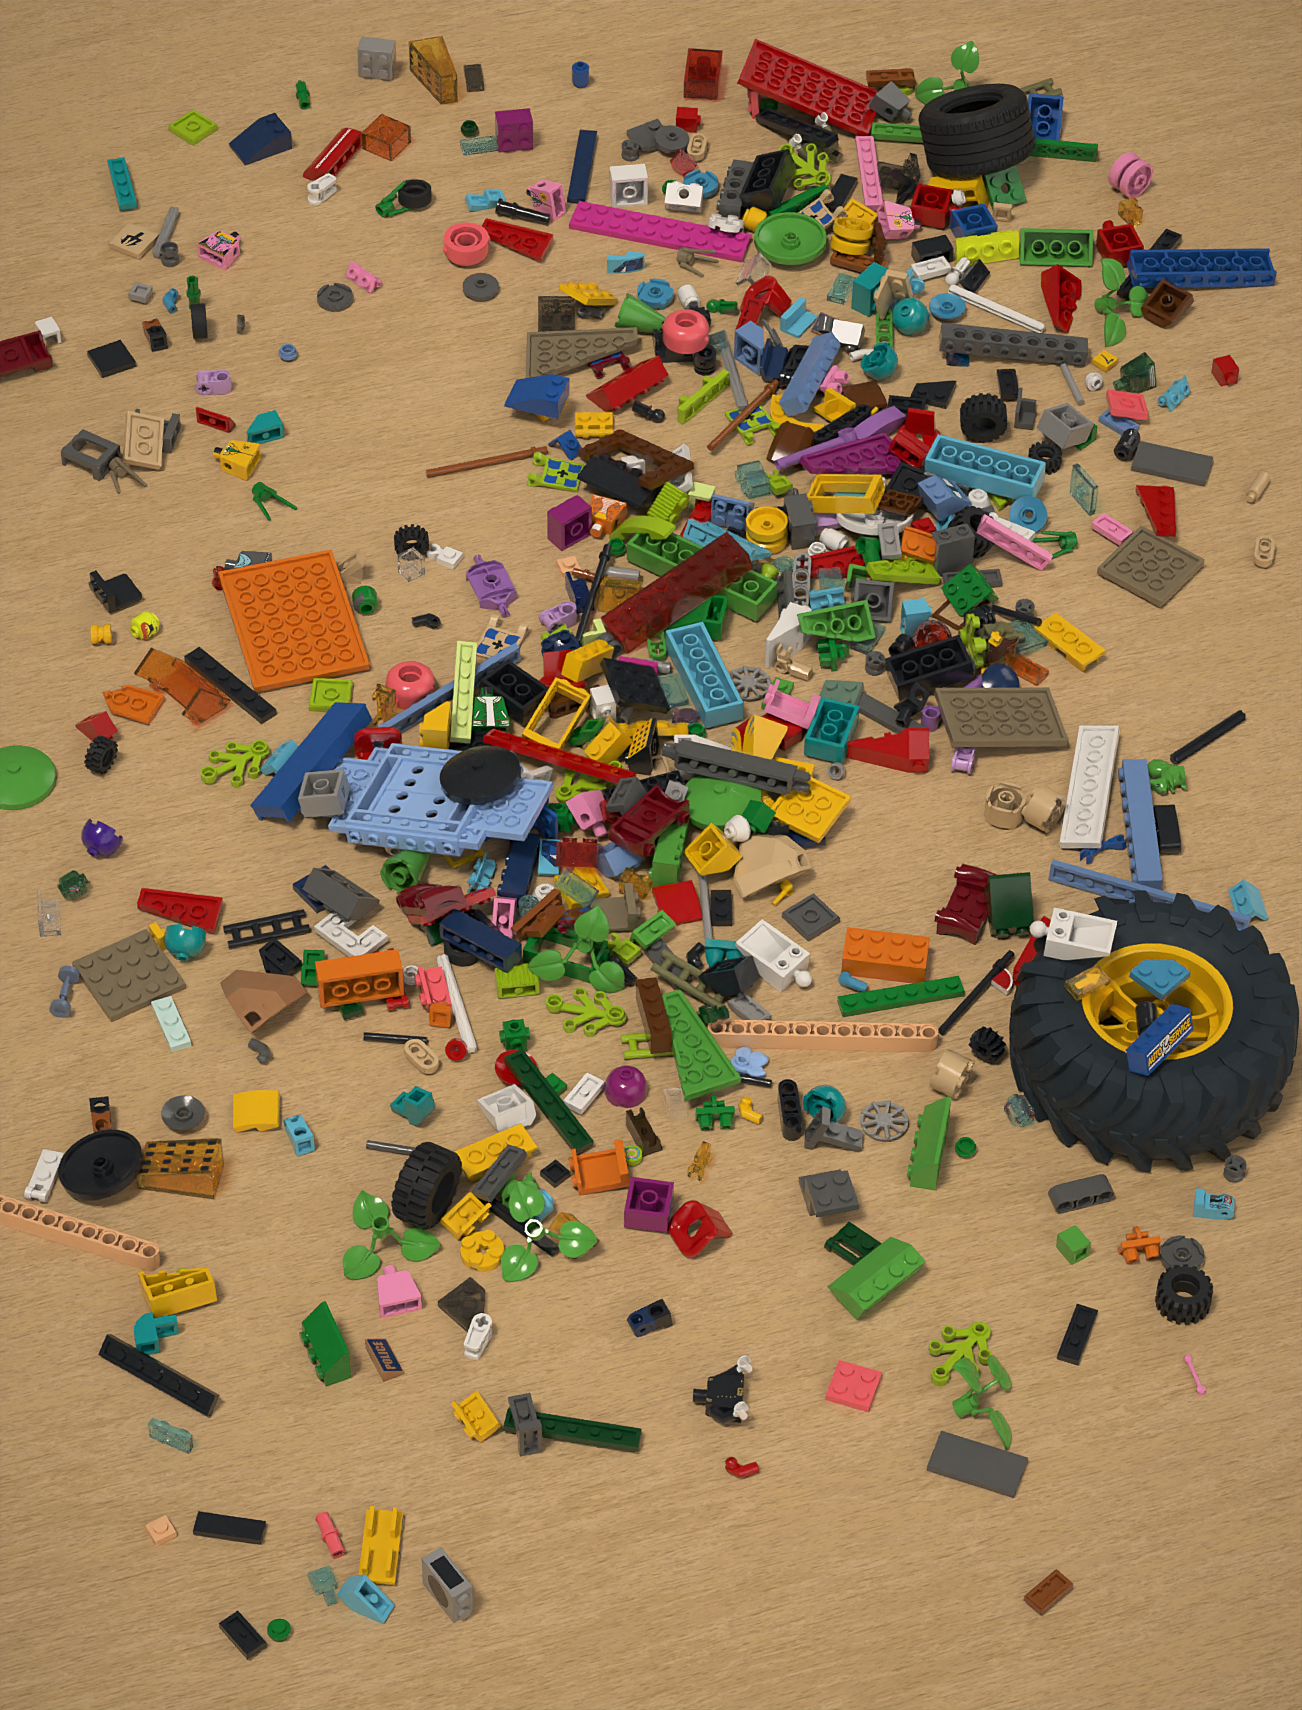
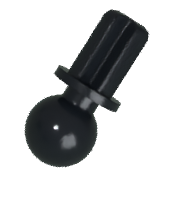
[632,401,665,423]
[606,956,637,986]

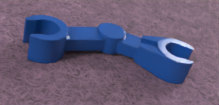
[1080,835,1127,864]

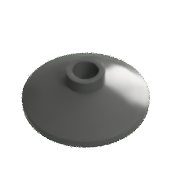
[161,1095,205,1131]

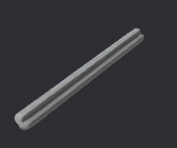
[717,335,747,411]

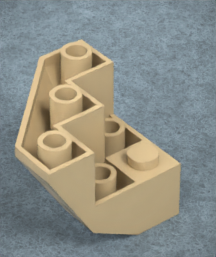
[733,832,813,898]

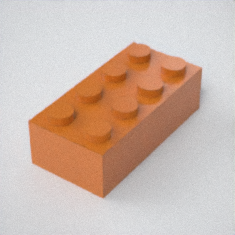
[841,927,930,983]
[315,949,404,1008]

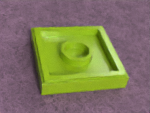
[168,110,218,146]
[309,678,353,712]

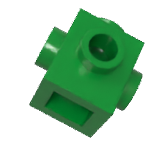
[548,803,577,832]
[499,1019,530,1051]

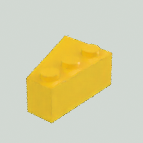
[928,176,990,208]
[138,1267,217,1318]

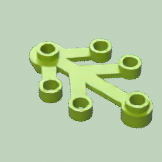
[779,143,832,191]
[958,613,986,667]
[200,740,270,788]
[555,756,623,803]
[546,987,626,1037]
[928,1322,992,1386]

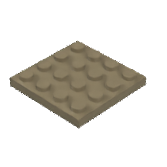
[1097,526,1205,607]
[72,929,186,1022]

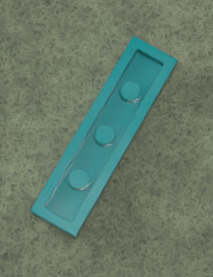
[107,157,137,210]

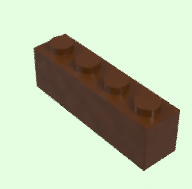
[636,977,672,1054]

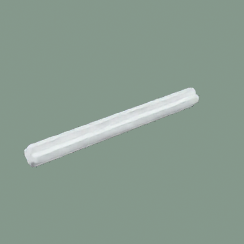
[948,284,1045,333]
[437,954,477,1054]

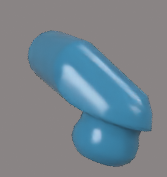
[162,288,178,313]
[838,971,868,992]

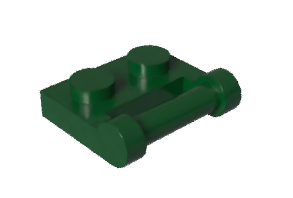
[824,1222,882,1266]

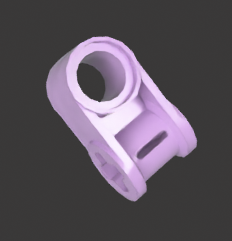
[196,370,232,395]
[539,601,577,634]
[951,747,976,775]

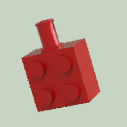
[910,184,962,229]
[1096,220,1144,266]

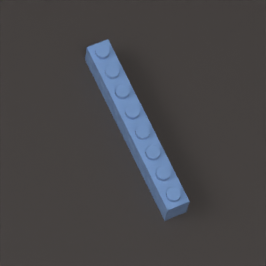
[1118,759,1163,890]

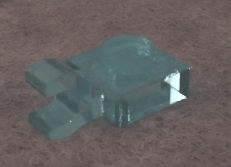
[308,1565,338,1606]

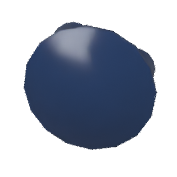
[541,630,580,656]
[982,664,1019,688]

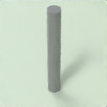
[1060,363,1084,406]

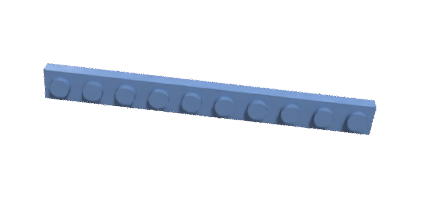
[373,643,521,748]
[1048,859,1251,931]

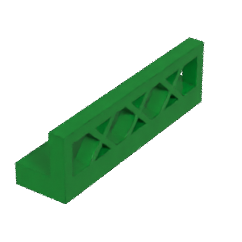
[1030,138,1098,162]
[765,184,829,217]

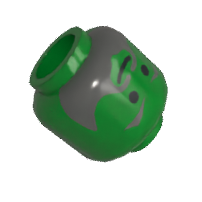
[352,585,378,615]

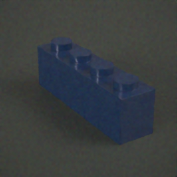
[497,833,540,909]
[440,909,522,973]

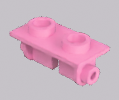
[346,260,382,294]

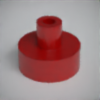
[445,1038,467,1061]

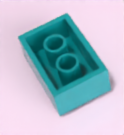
[804,697,860,764]

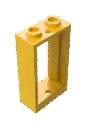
[807,474,885,514]
[522,677,591,750]

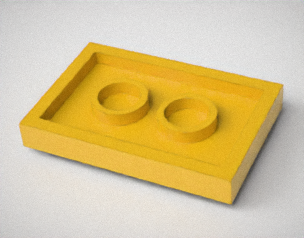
[558,281,618,305]

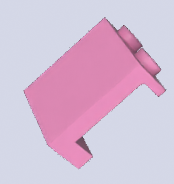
[763,679,821,729]

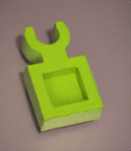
[764,470,793,495]
[605,933,641,965]

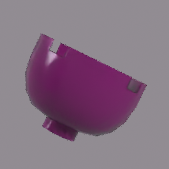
[605,1065,647,1108]

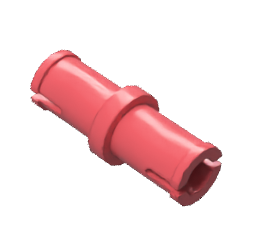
[315,1511,345,1558]

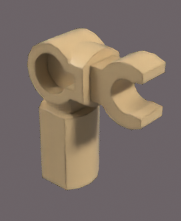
[774,643,813,681]

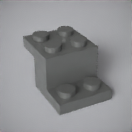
[799,1169,859,1217]

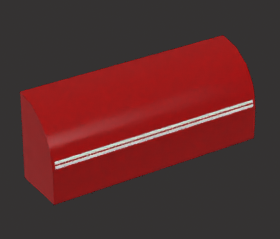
[303,128,362,181]

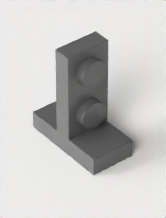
[804,1107,863,1152]
[508,1393,542,1457]

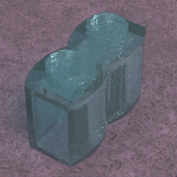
[735,460,770,499]

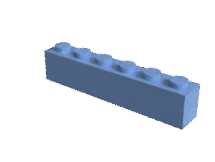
[779,332,841,417]

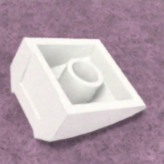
[476,1084,536,1132]

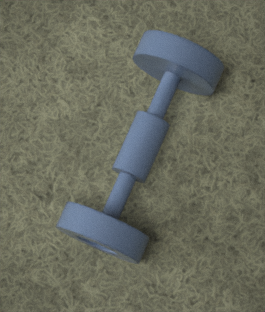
[49,966,80,1018]

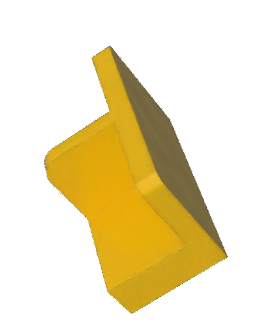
[813,388,856,422]

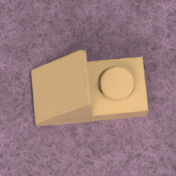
[337,549,365,584]

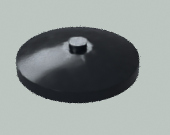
[440,746,521,805]
[58,1130,144,1200]

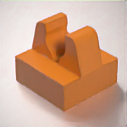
[429,1001,452,1028]

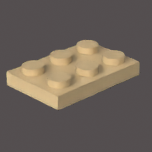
[123,411,164,470]

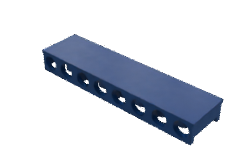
[1127,248,1277,288]
[250,702,373,822]

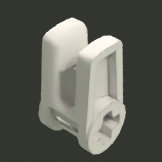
[307,173,337,206]
[464,1313,493,1360]

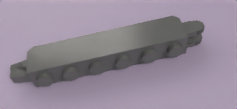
[662,739,811,795]

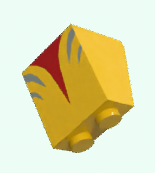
[731,715,787,760]

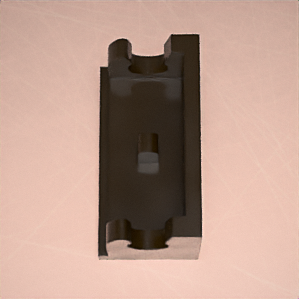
[626,1107,663,1157]

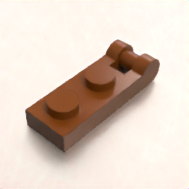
[866,68,916,88]

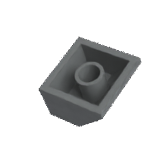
[851,579,894,622]

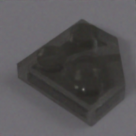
[438,1277,486,1333]

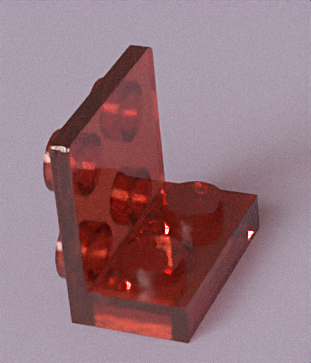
[556,837,602,868]

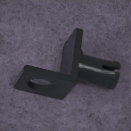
[893,682,930,727]

